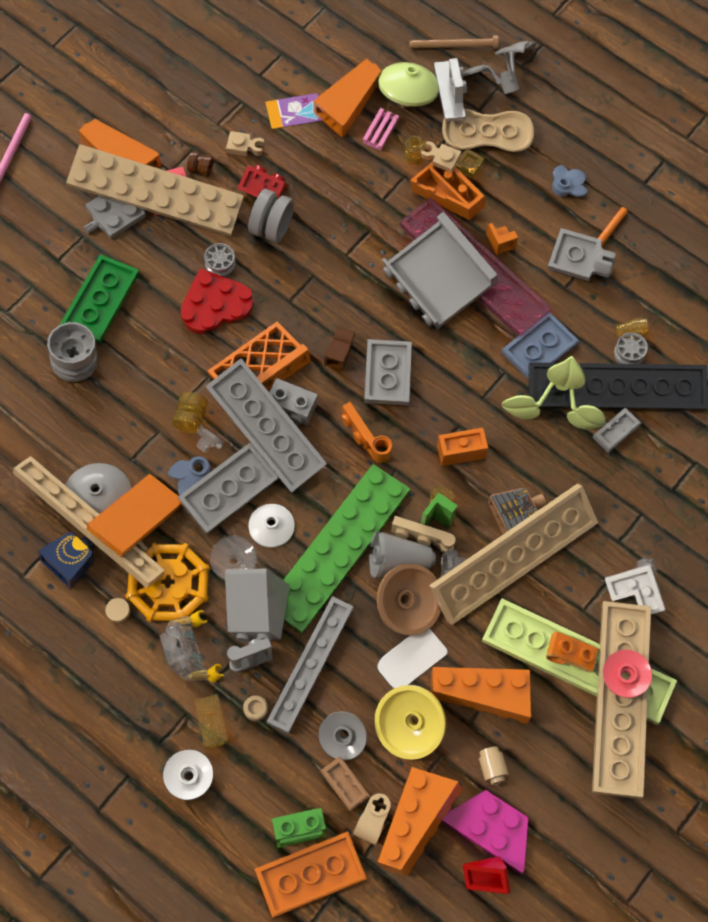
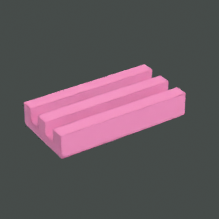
[363,108,399,151]

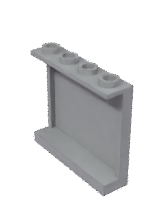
[382,212,499,330]

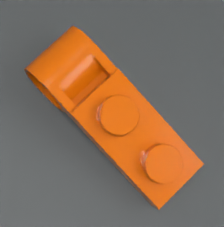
[341,402,392,463]

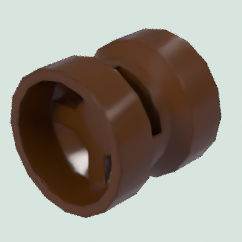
[187,151,214,177]

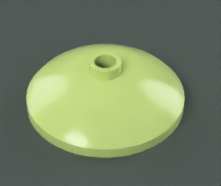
[378,62,439,106]

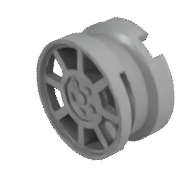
[204,243,236,277]
[614,333,648,364]

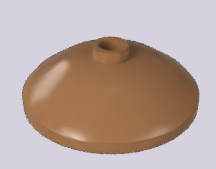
[377,564,441,635]

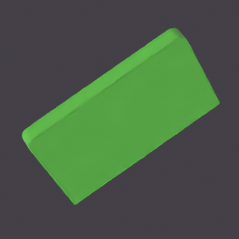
[421,493,458,529]

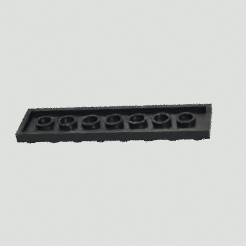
[528,362,708,410]

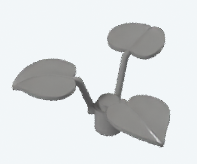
[464,41,536,94]

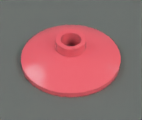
[603,650,652,698]

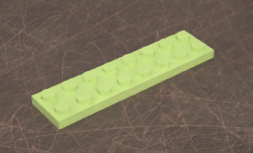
[482,599,677,725]

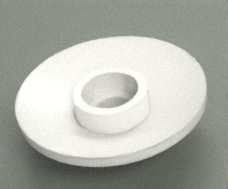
[249,504,295,548]
[163,750,213,800]

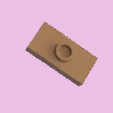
[320,756,370,812]

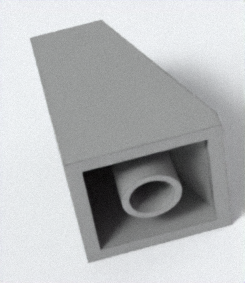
[225,568,290,643]

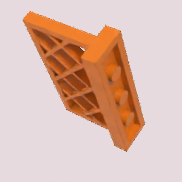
[208,322,311,392]

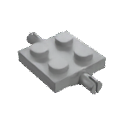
[83,196,146,239]

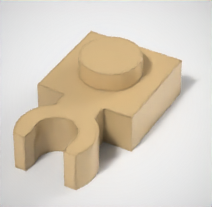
[226,131,264,156]
[421,141,461,173]

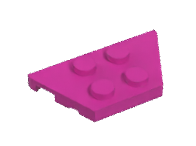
[441,790,528,874]

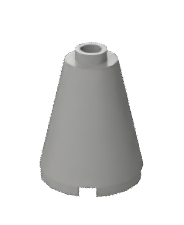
[369,532,436,579]

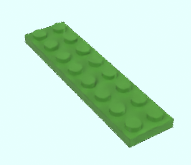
[284,464,410,634]

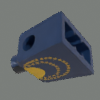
[38,532,96,590]

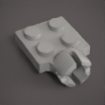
[548,228,616,281]

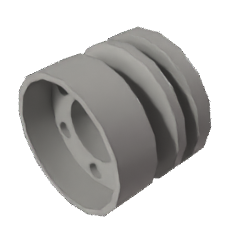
[47,322,98,382]

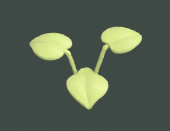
[501,356,606,430]

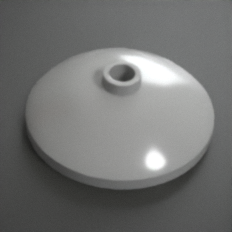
[65,463,132,514]

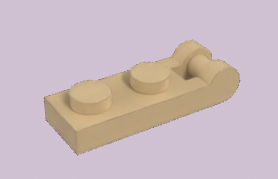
[391,516,456,554]

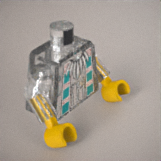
[160,610,224,683]

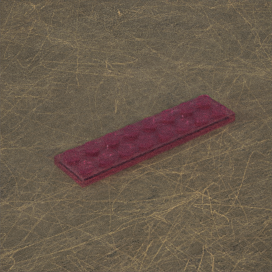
[399,197,551,336]

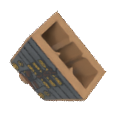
[488,488,547,534]

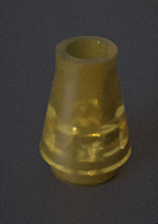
[615,317,649,338]

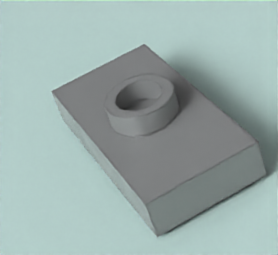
[593,408,641,453]

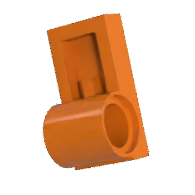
[546,631,598,672]

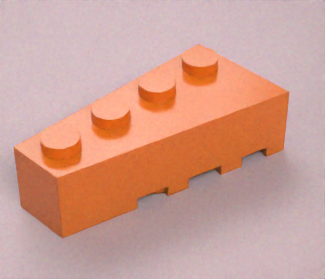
[431,667,531,724]
[378,767,463,877]

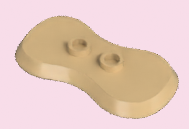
[442,109,534,152]

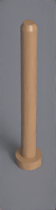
[409,35,498,50]

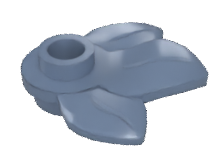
[552,165,588,197]
[168,456,210,496]

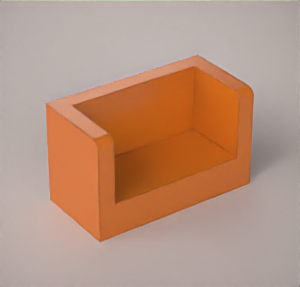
[437,428,488,466]

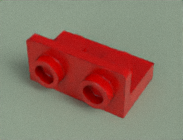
[237,165,289,198]

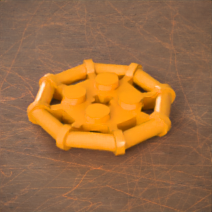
[125,542,210,622]

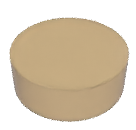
[105,598,130,623]
[243,696,268,721]

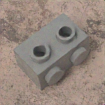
[269,378,318,426]

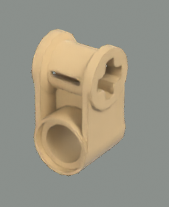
[353,793,391,845]

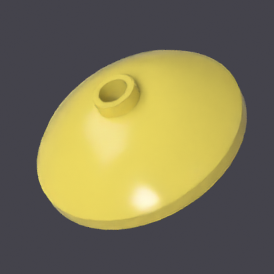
[375,685,446,760]

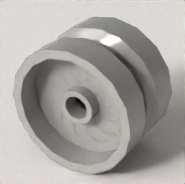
[248,189,295,244]

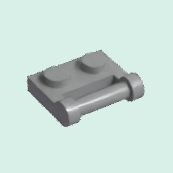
[227,638,273,673]

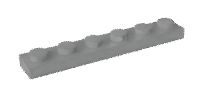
[267,596,353,734]

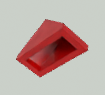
[462,856,511,894]

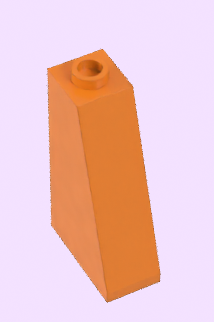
[314,59,381,138]
[79,119,161,168]

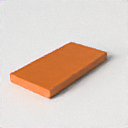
[86,474,183,557]
[255,831,367,918]

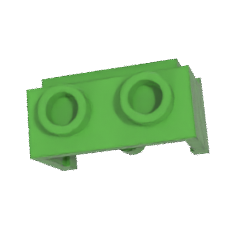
[272,808,326,848]

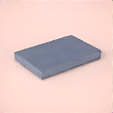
[501,312,579,379]

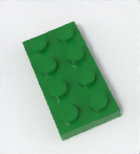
[60,254,140,344]

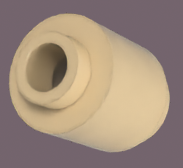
[479,746,509,785]

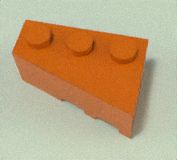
[410,162,485,220]

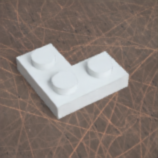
[605,564,666,614]

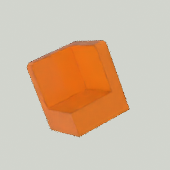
[486,223,518,255]

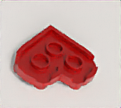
[181,268,253,334]

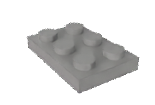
[364,339,412,405]

